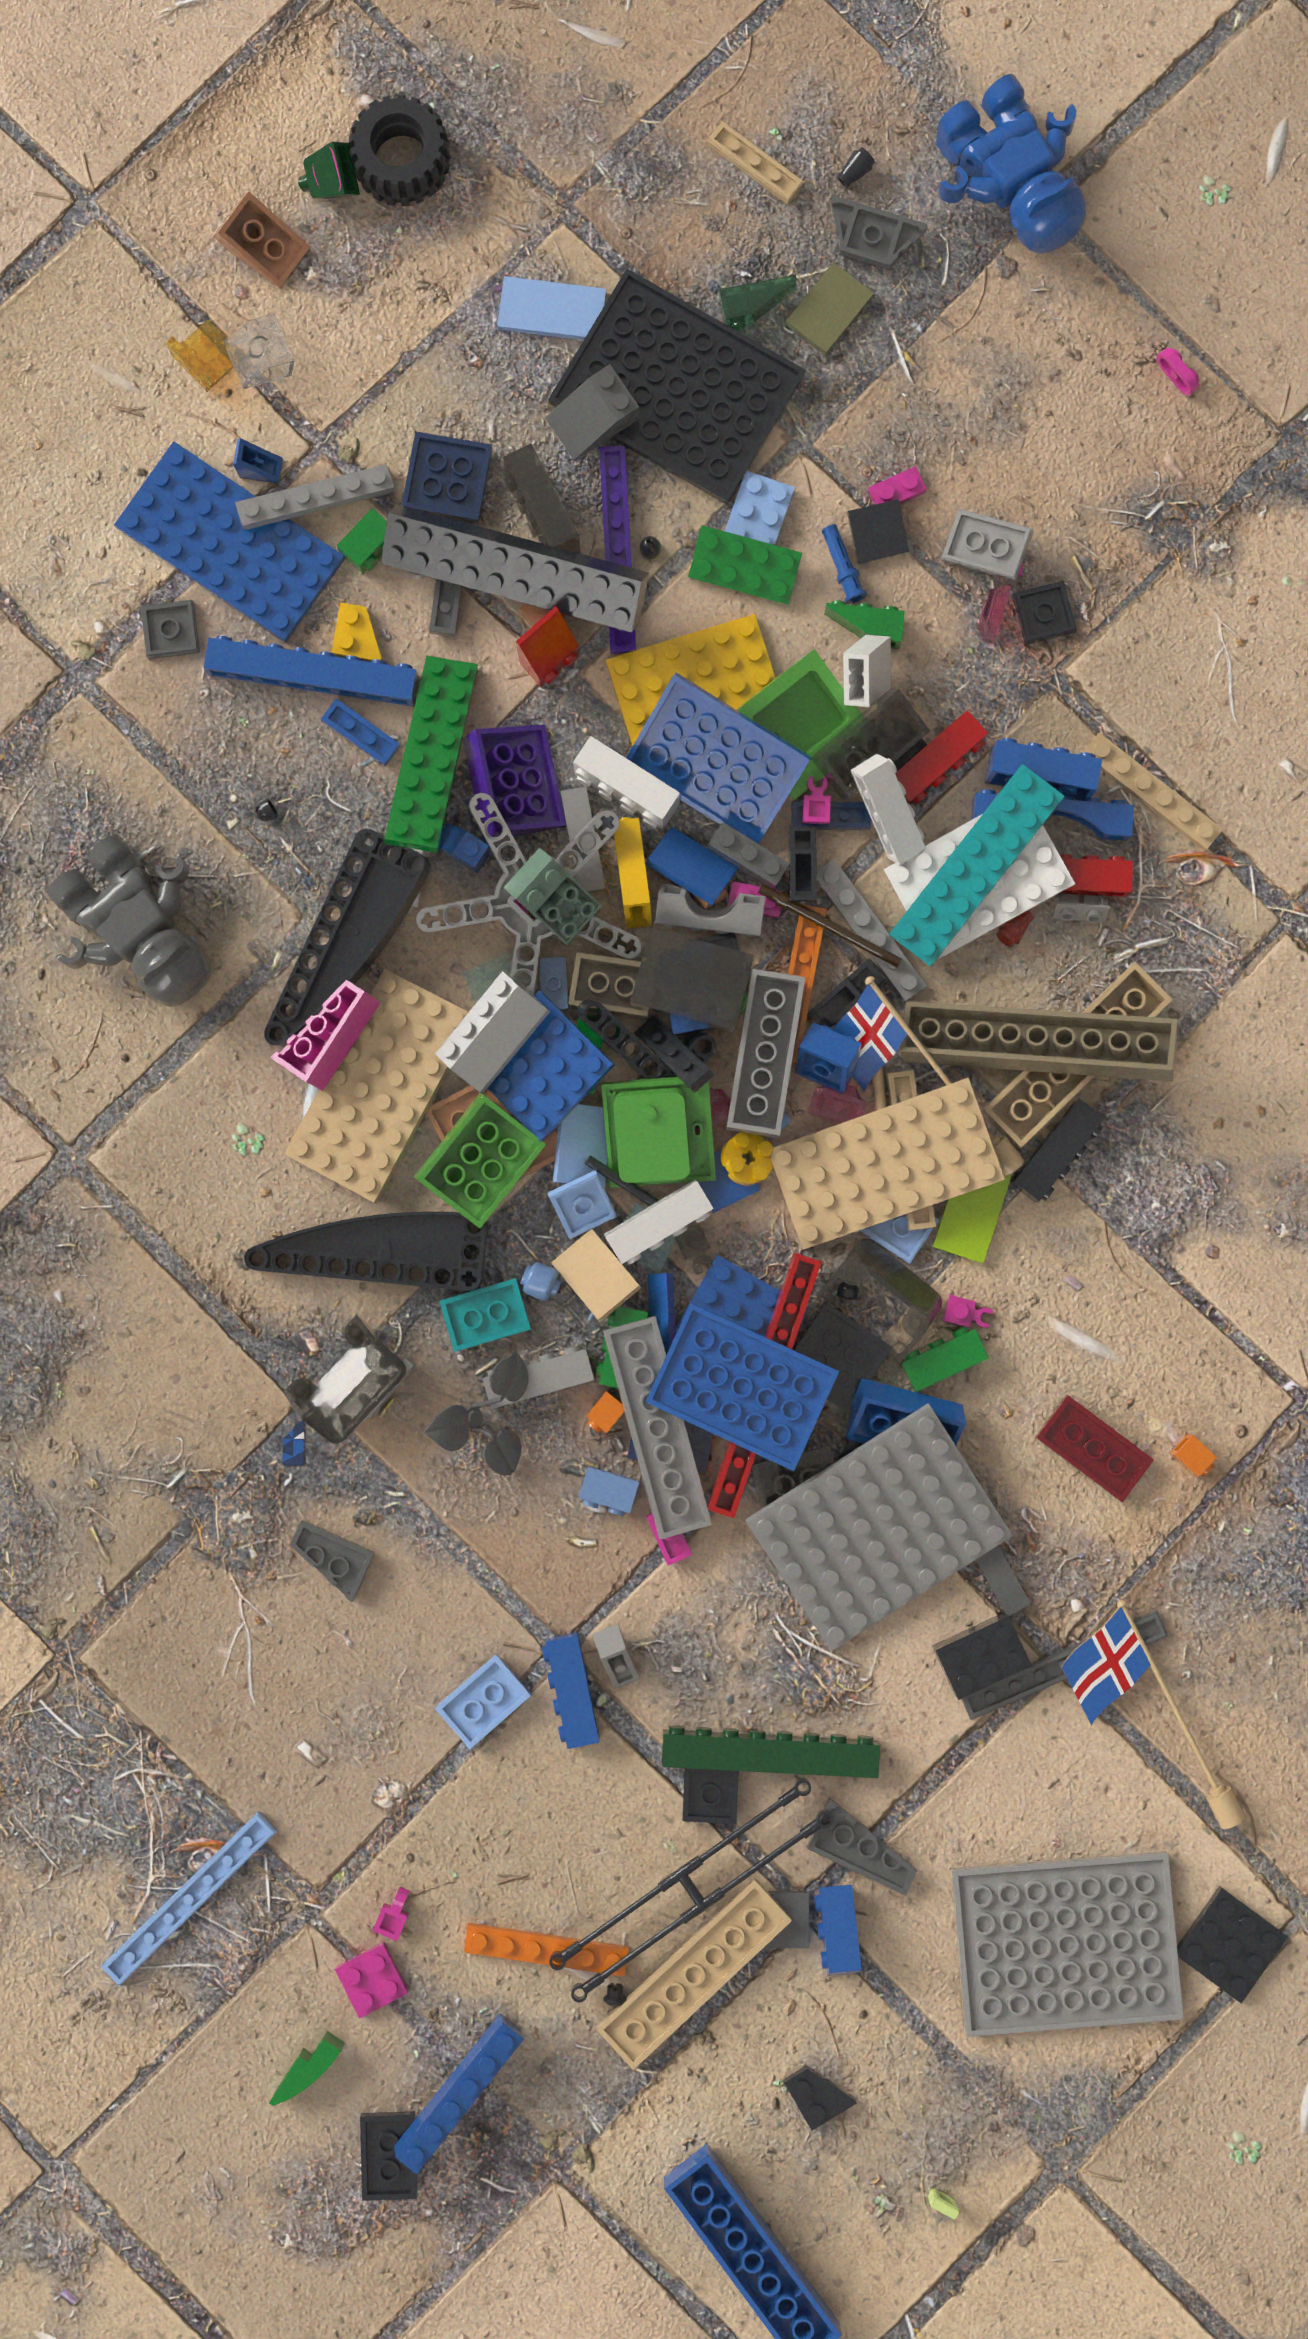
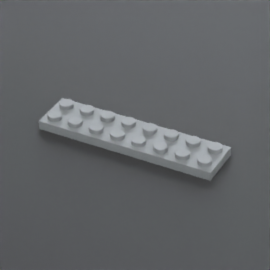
[603,1316,712,1540]

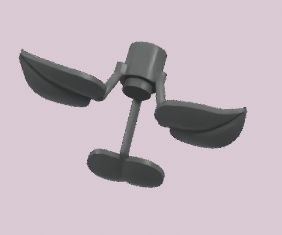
[423,1352,528,1476]

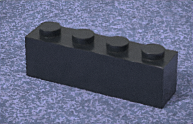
[1011,1098,1105,1203]

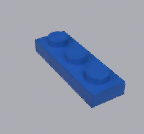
[321,699,400,766]

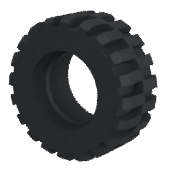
[348,95,450,207]

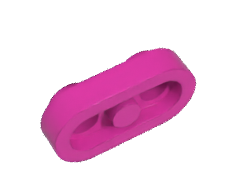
[1157,348,1199,396]

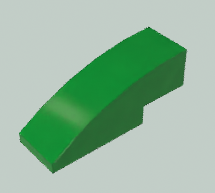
[269,2031,345,2106]

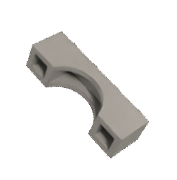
[655,883,766,937]

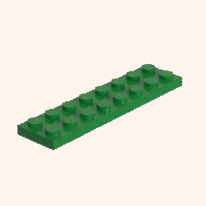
[384,655,478,853]

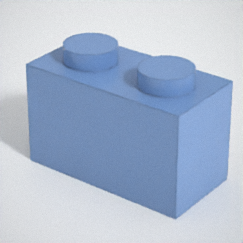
[579,1465,639,1516]

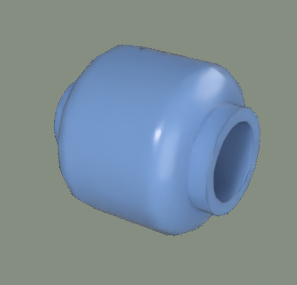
[520,1262,562,1301]

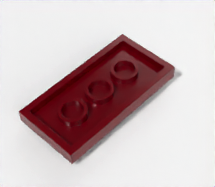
[1035,1395,1154,1503]

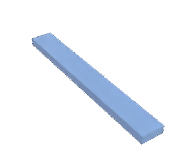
[101,1811,277,1986]

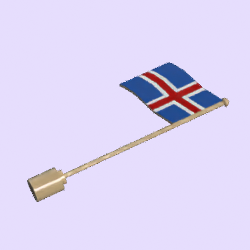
[833,976,1024,1176]
[1061,1600,1246,1829]

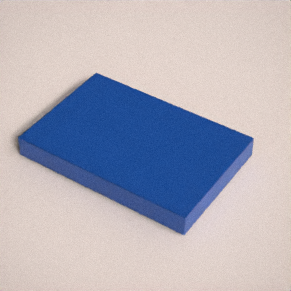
[645,827,738,906]

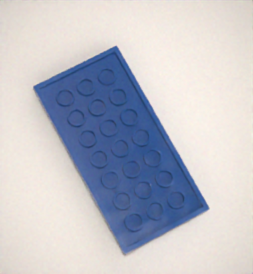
[114,441,345,643]

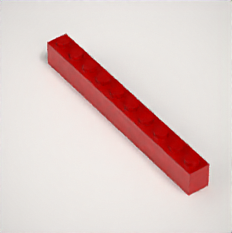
[707,1253,822,1518]

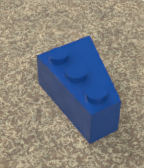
[814,1885,862,1977]

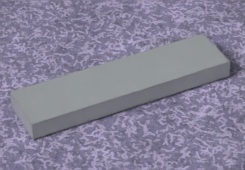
[560,786,606,893]

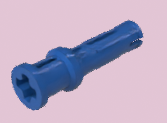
[821,524,868,605]

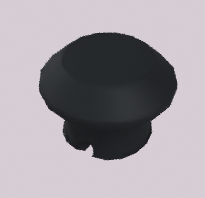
[603,1983,626,2006]

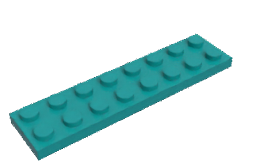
[889,764,1065,967]

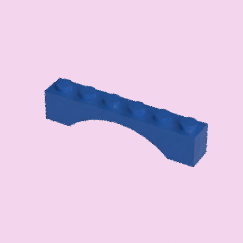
[971,789,1134,841]

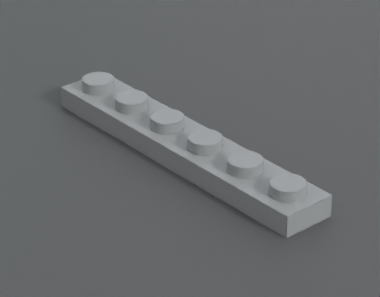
[235,464,394,531]
[817,859,927,1002]

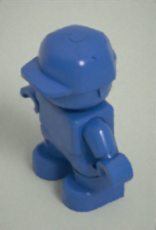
[936,74,1086,254]

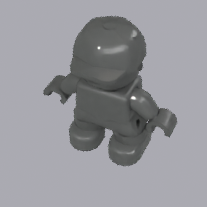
[47,834,212,1007]

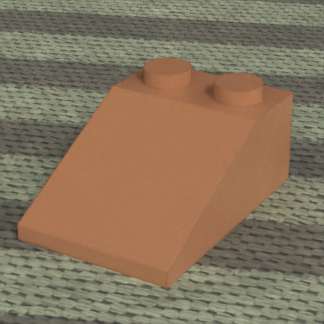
[213,191,311,288]

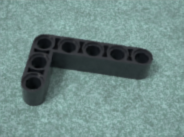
[577,999,717,1079]

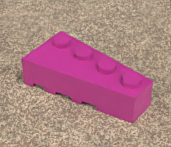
[270,980,381,1091]

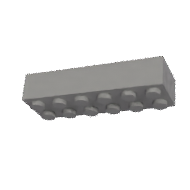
[726,969,805,1138]

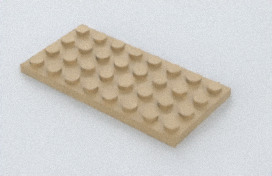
[284,969,469,1204]
[770,1078,1005,1250]

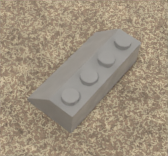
[435,971,550,1094]

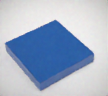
[698,1150,760,1213]

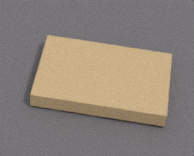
[551,1229,641,1322]

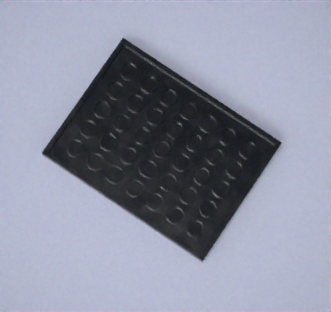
[548,269,806,505]

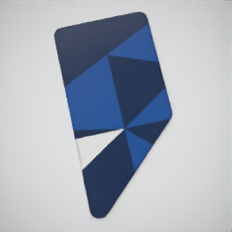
[282,1421,304,1466]

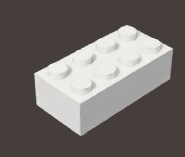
[573,736,680,831]

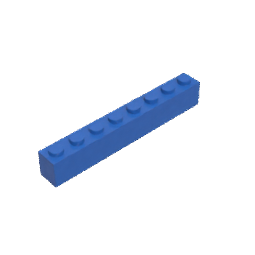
[203,636,419,707]

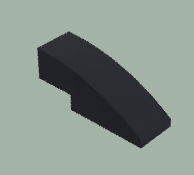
[788,826,817,902]
[807,958,887,1028]

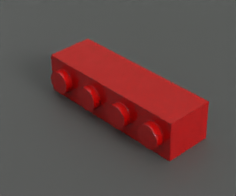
[895,710,988,805]
[1059,854,1133,897]

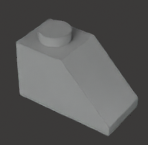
[593,1624,640,1689]

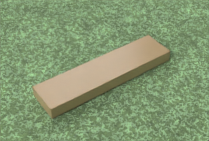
[707,121,804,205]

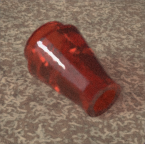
[996,911,1034,947]

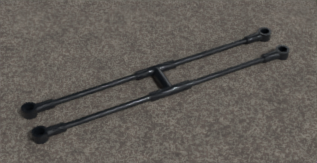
[549,1778,833,2003]

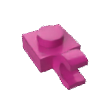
[372,1887,409,1941]

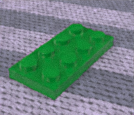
[688,525,803,605]

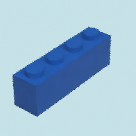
[542,1632,600,1749]

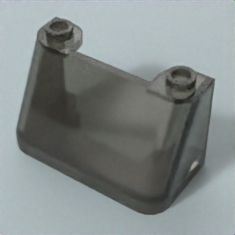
[283,1314,406,1443]

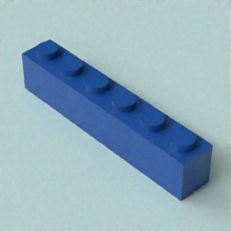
[394,2013,524,2175]

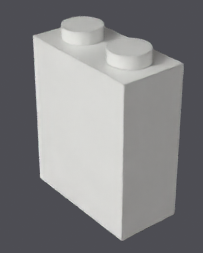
[843,635,891,707]

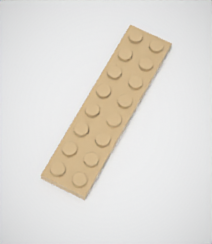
[596,1878,792,2070]

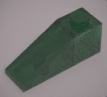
[719,275,797,331]

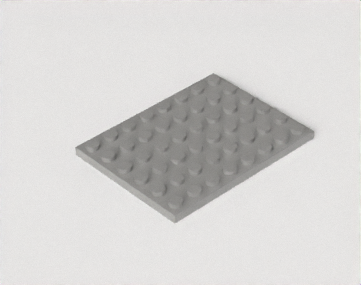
[745,1403,1012,1651]
[951,1851,1184,2037]

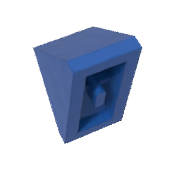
[233,438,283,484]

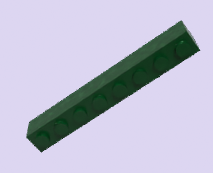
[662,1725,880,1778]

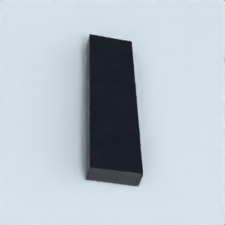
[634,1016,714,1093]

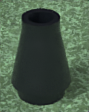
[837,147,875,188]

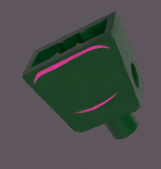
[298,142,360,199]

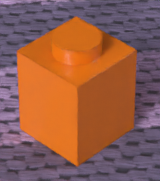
[586,1391,624,1434]
[1169,1434,1217,1477]

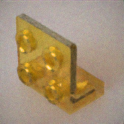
[165,320,243,392]

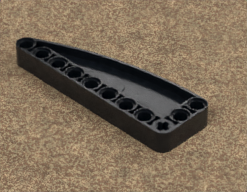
[264,828,431,1047]
[244,1212,488,1291]

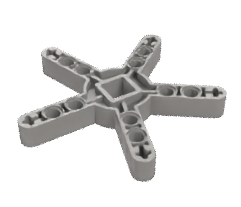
[416,793,641,995]

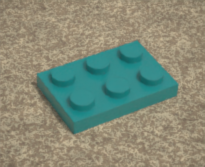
[439,1278,531,1352]

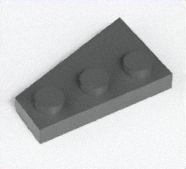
[290,1520,375,1603]

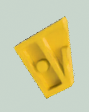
[331,602,383,662]

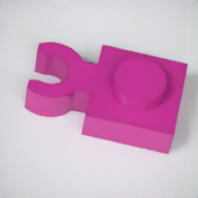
[803,777,831,824]
[943,1295,993,1328]

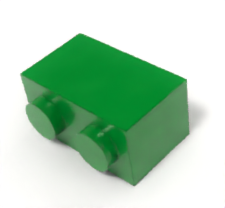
[337,508,387,575]

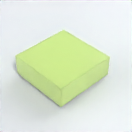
[928,2188,960,2220]

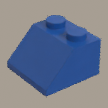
[796,1022,861,1095]

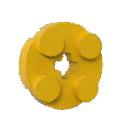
[721,1132,773,1186]

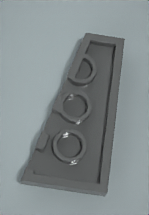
[807,1797,917,1896]

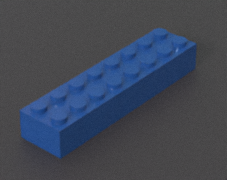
[664,2143,842,2339]

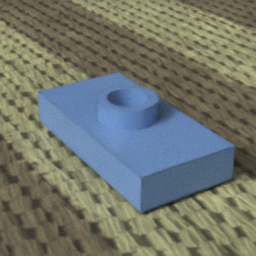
[539,957,568,1011]

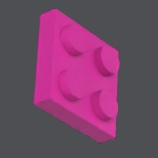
[335,1942,409,2019]

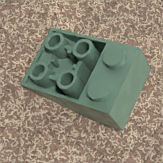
[504,848,602,945]

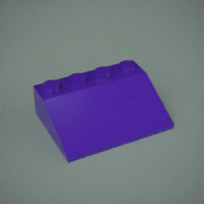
[463,725,566,841]

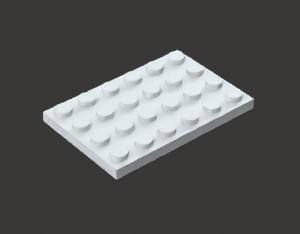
[884,814,1075,961]

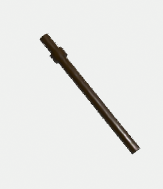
[758,883,902,968]

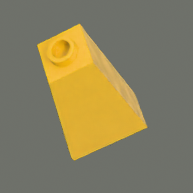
[614,817,652,929]

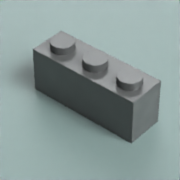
[708,822,790,890]

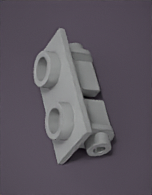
[1052,893,1110,923]

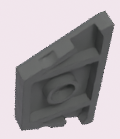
[831,195,928,270]

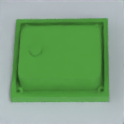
[737,649,876,800]
[601,1077,716,1188]

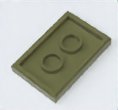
[785,262,874,356]

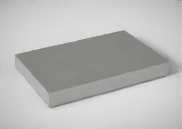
[941,509,1034,581]

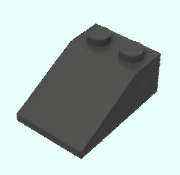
[546,364,639,461]

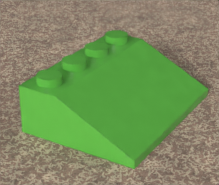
[414,1093,546,1228]

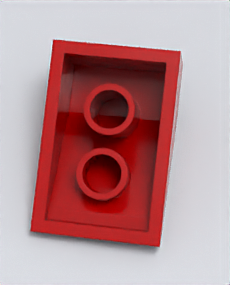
[515,606,579,687]

